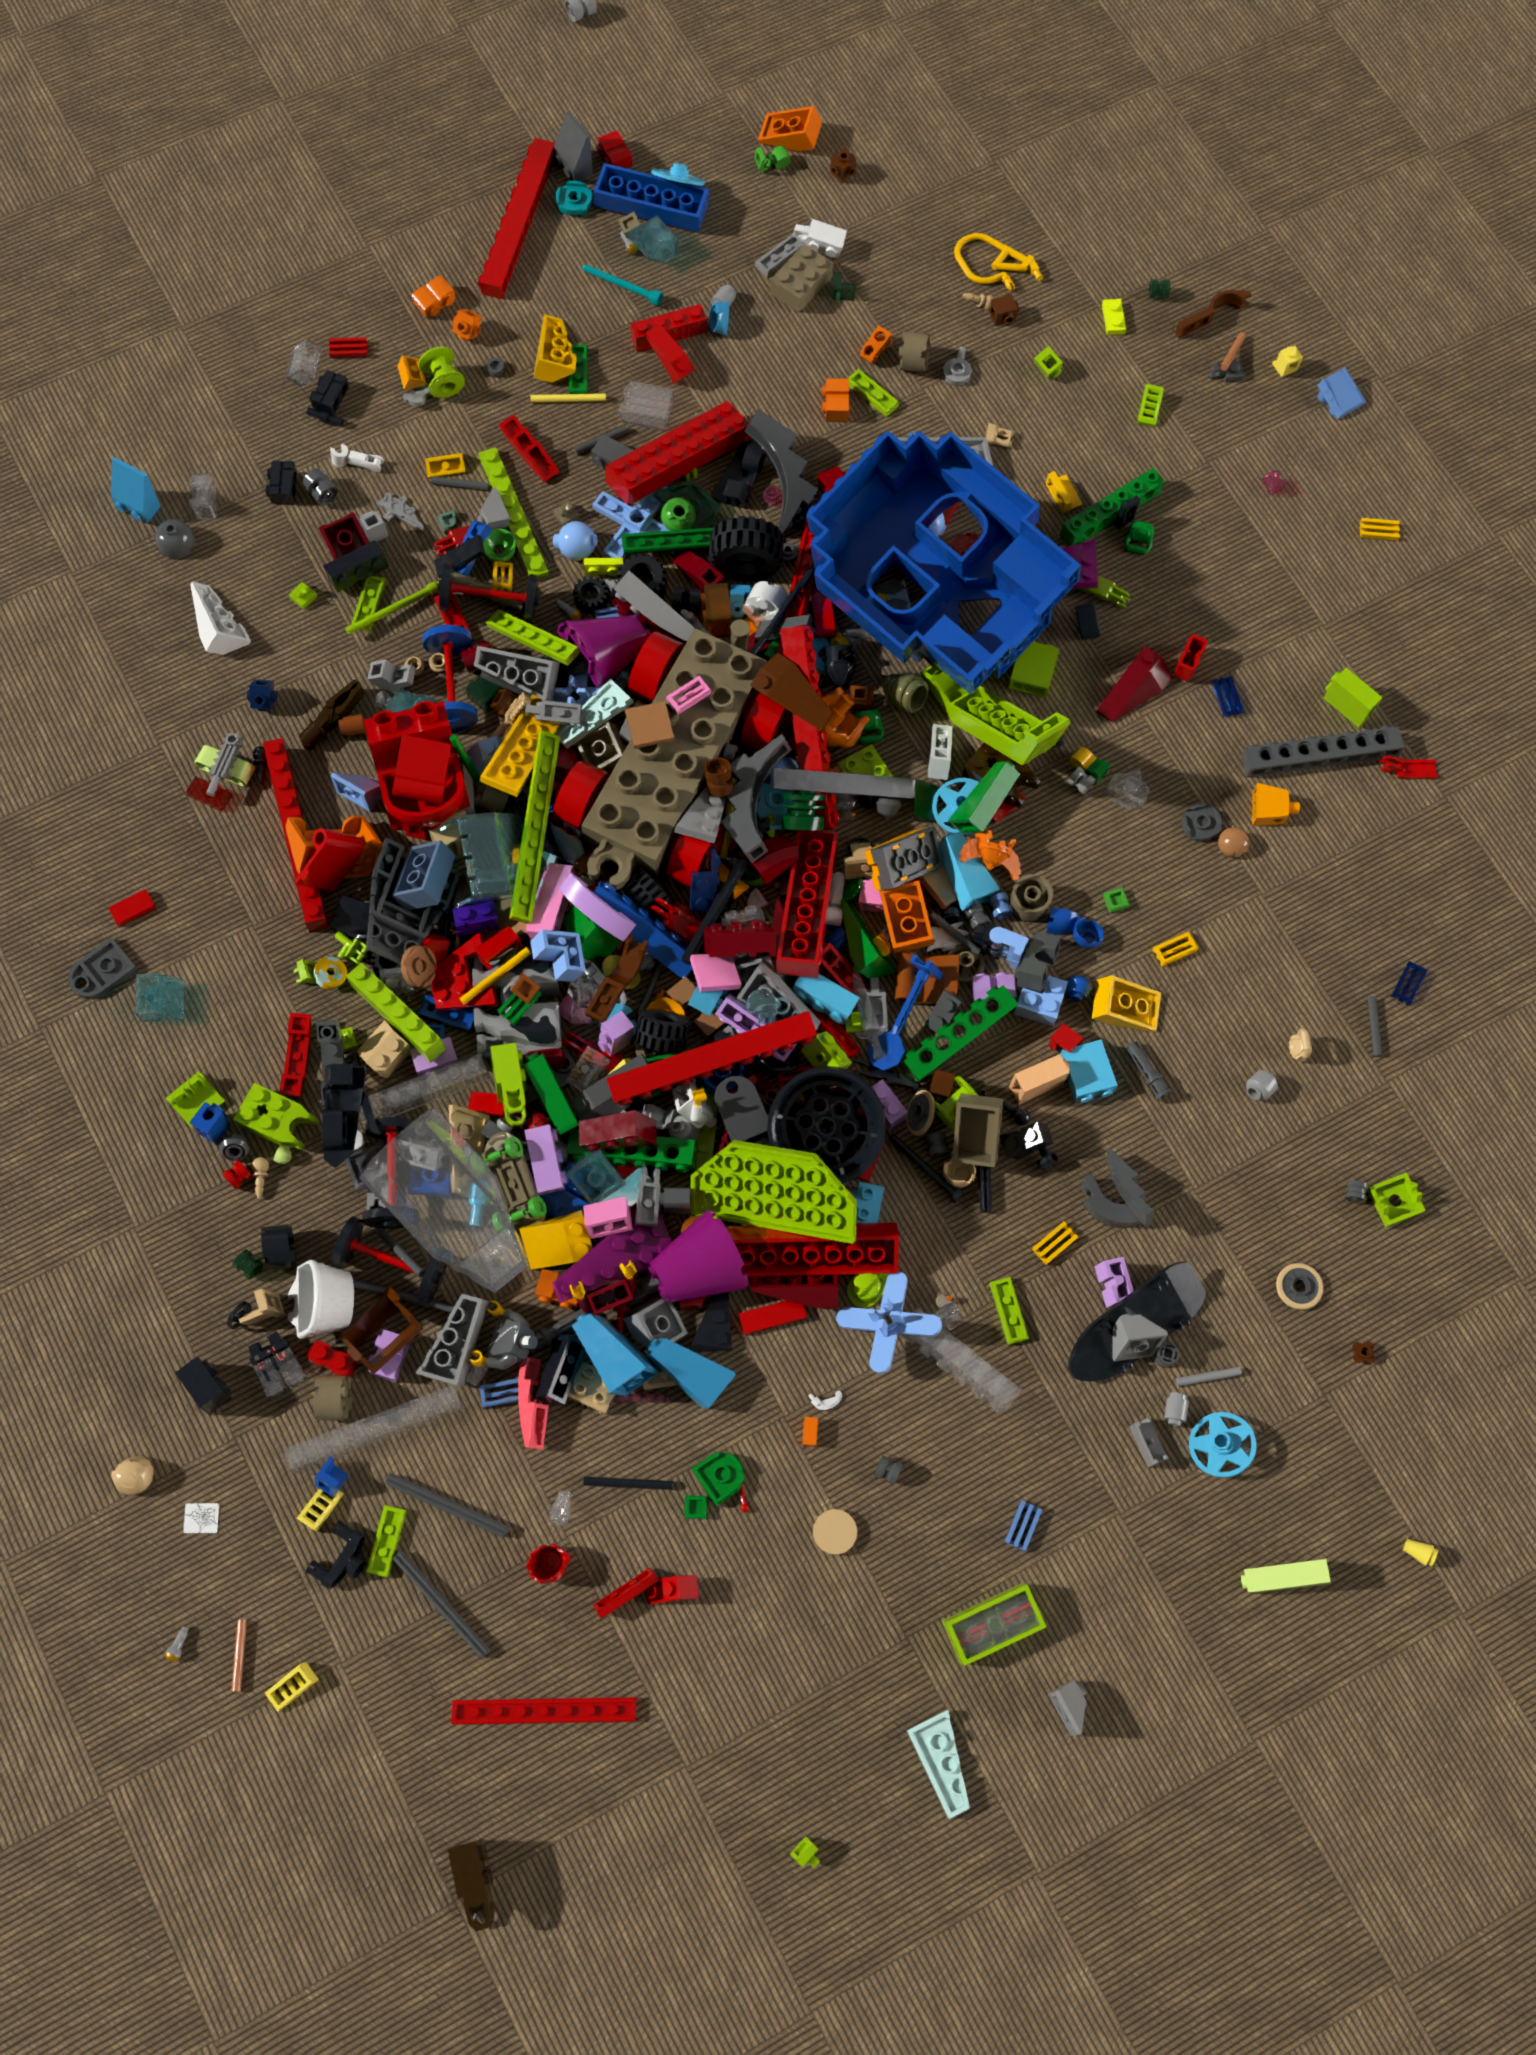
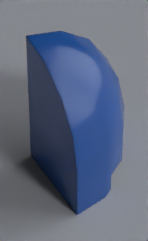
[1046,907,1080,935]

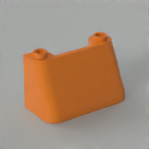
[286,816,382,878]

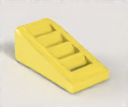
[297,1489,344,1532]
[265,1662,318,1712]

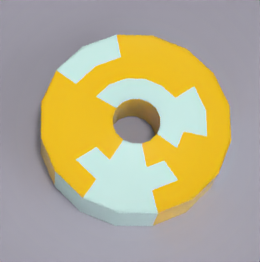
[313,956,347,990]

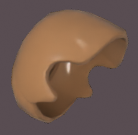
[1218,827,1249,858]

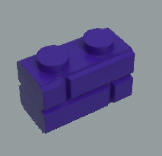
[452,901,499,937]

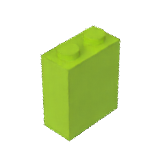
[1008,641,1060,698]
[1323,667,1383,728]

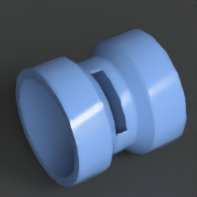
[988,892,1014,920]

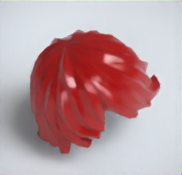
[526,1544,571,1584]

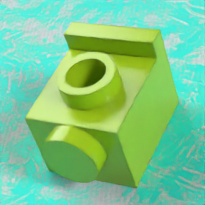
[1034,346,1063,379]

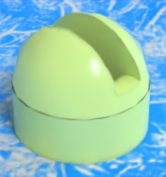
[274,1146,292,1164]

